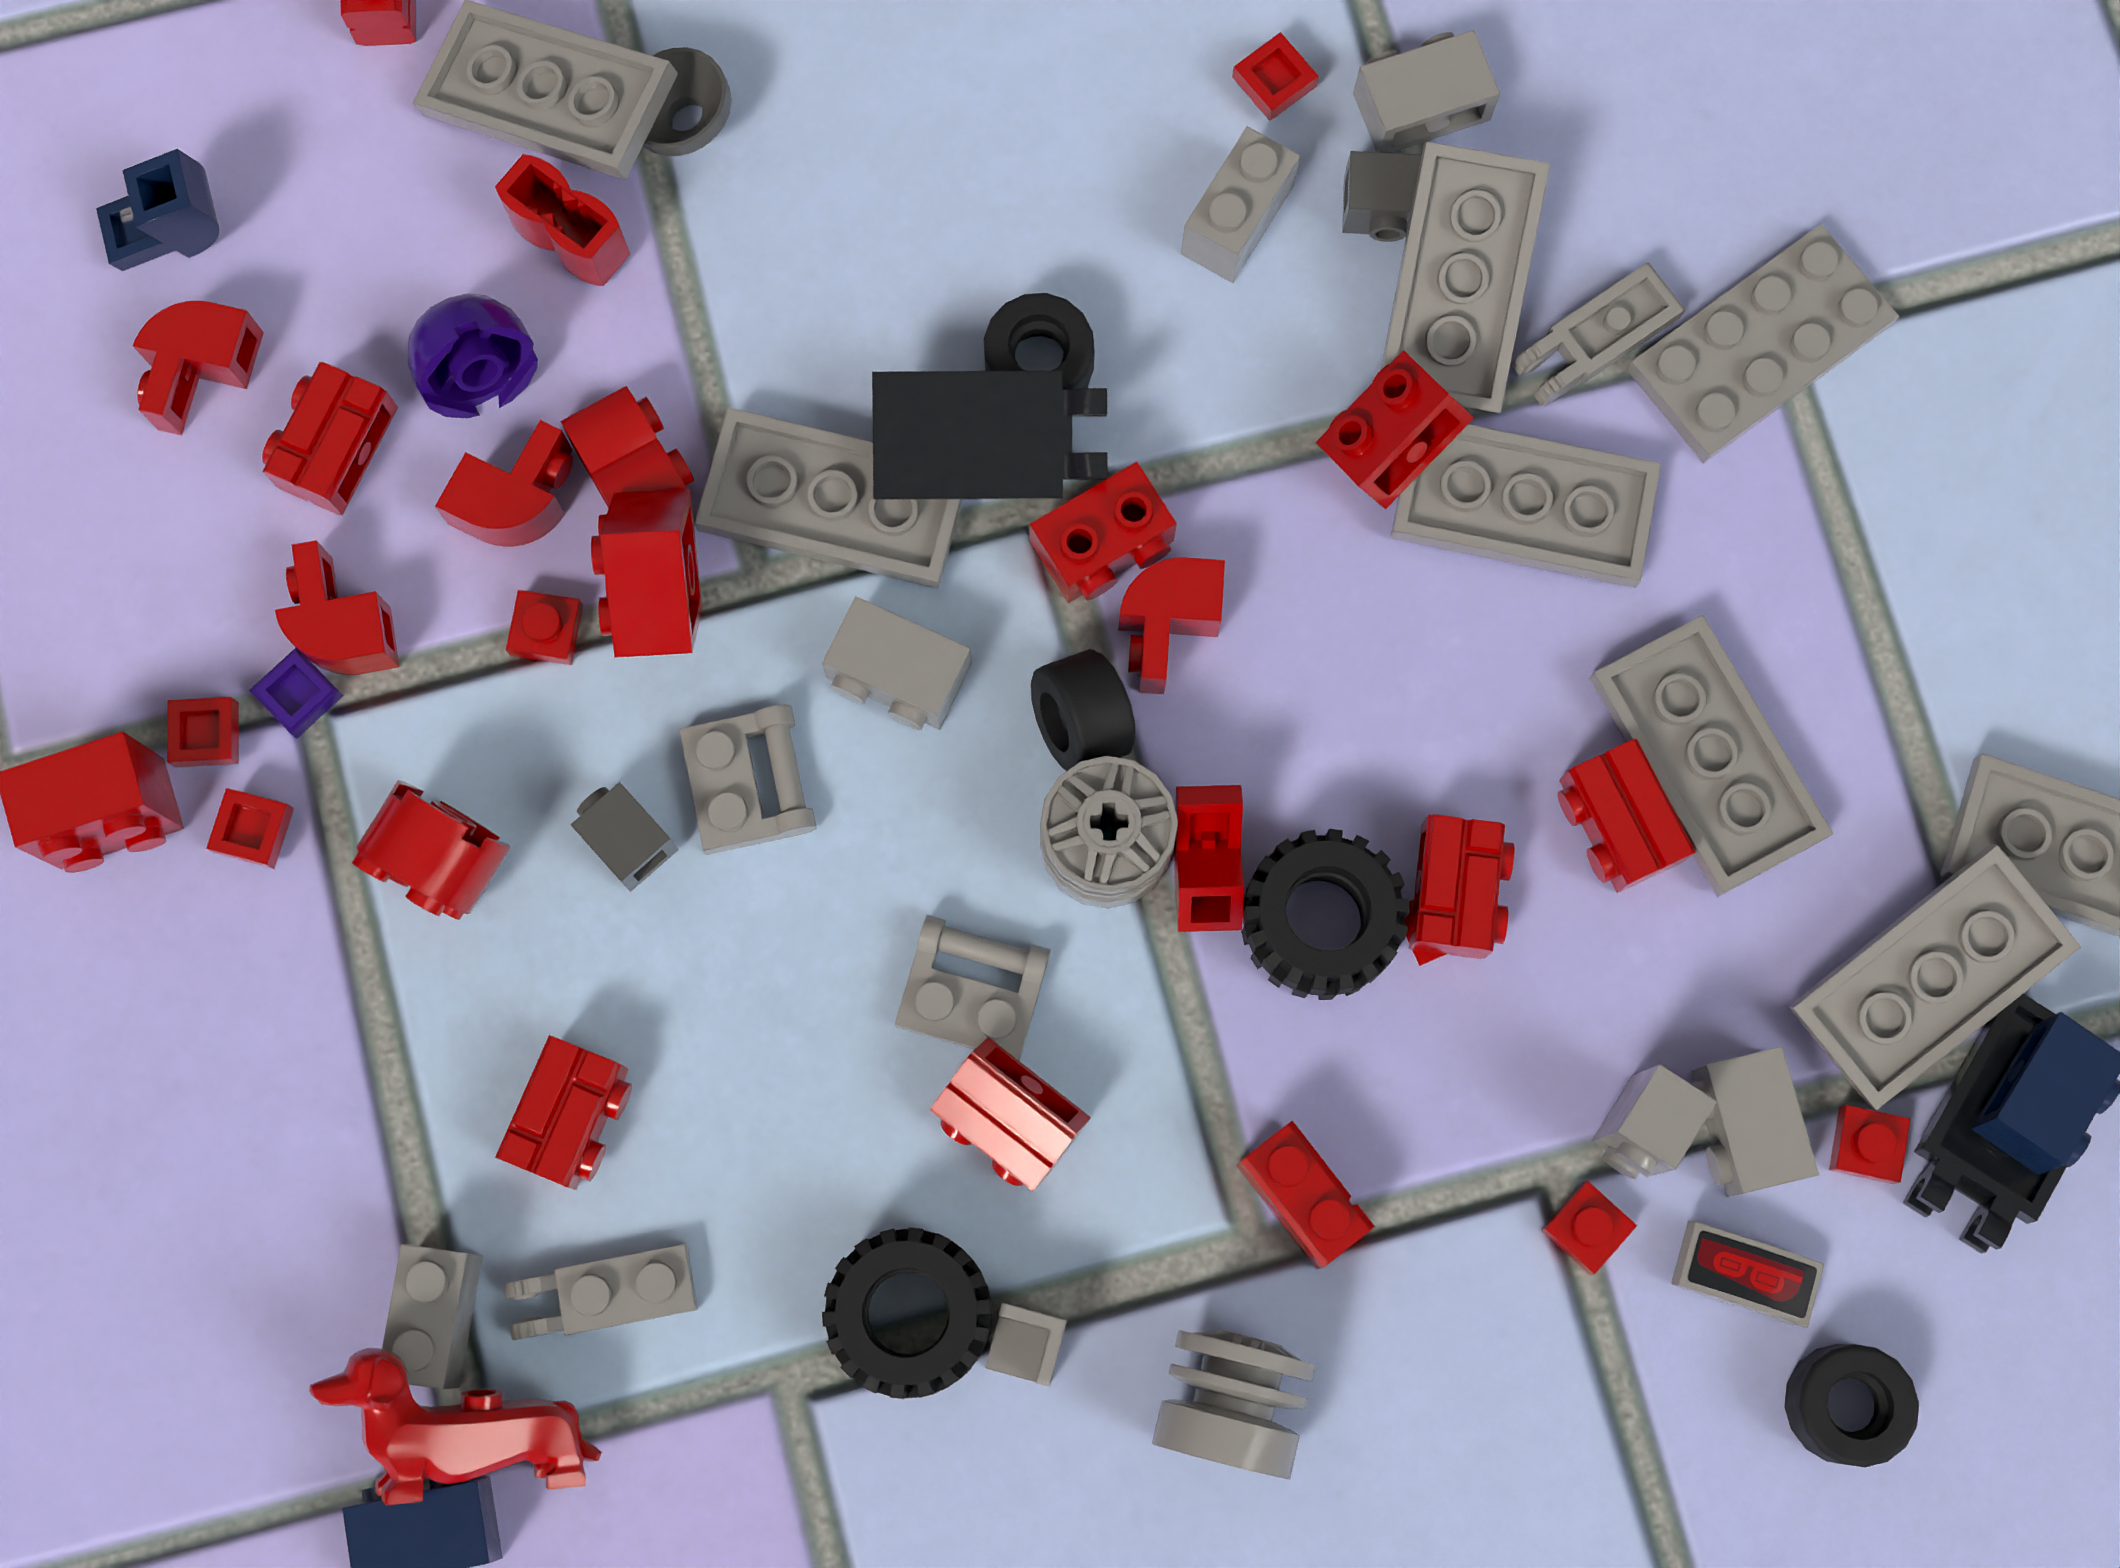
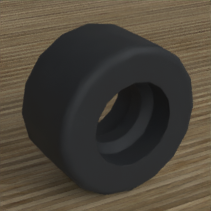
[983,293,1095,390]
[1030,649,1136,771]
[1784,1344,1919,1468]

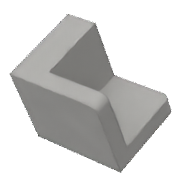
[985,1303,1067,1387]

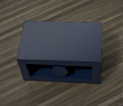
[1971,1012,2120,1175]
[342,1477,503,1568]

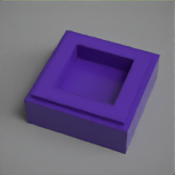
[249,648,344,739]

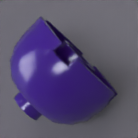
[408,293,538,419]

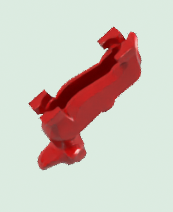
[309,1348,602,1505]

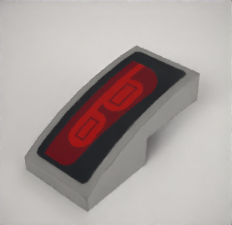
[1671,1221,1824,1328]

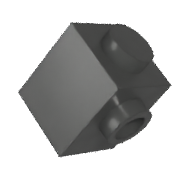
[1342,151,1422,242]
[570,782,679,892]

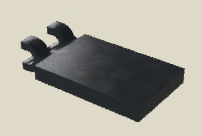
[872,371,1108,500]
[1903,994,2093,1254]

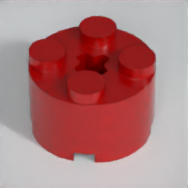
[352,780,511,920]

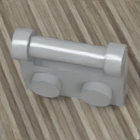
[679,704,817,855]
[895,915,1051,1061]

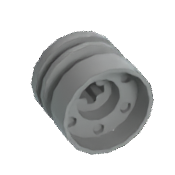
[1040,756,1178,909]
[1152,1329,1316,1480]

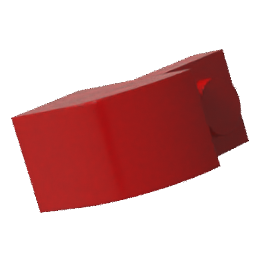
[133,301,264,435]
[435,420,573,547]
[275,540,400,675]
[1118,557,1225,694]
[1173,785,1245,932]

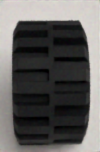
[1241,829,1410,1000]
[822,1227,992,1399]

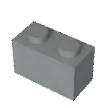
[1353,30,1500,153]
[1181,126,1300,283]
[822,596,972,730]
[1690,1046,1819,1197]
[1592,1064,1718,1179]
[382,1244,483,1389]

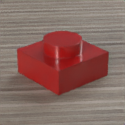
[1232,32,1319,121]
[506,590,584,665]
[167,697,239,768]
[206,788,294,869]
[1829,1105,1910,1184]
[1541,1181,1638,1275]

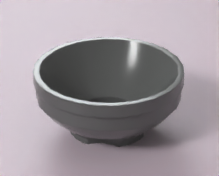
[643,47,732,156]

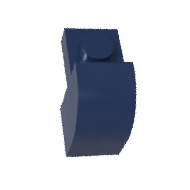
[96,149,220,271]

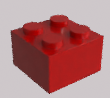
[591,489,703,658]
[0,731,184,873]

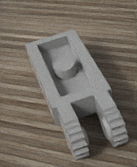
[1511,262,1685,406]
[504,1244,698,1340]

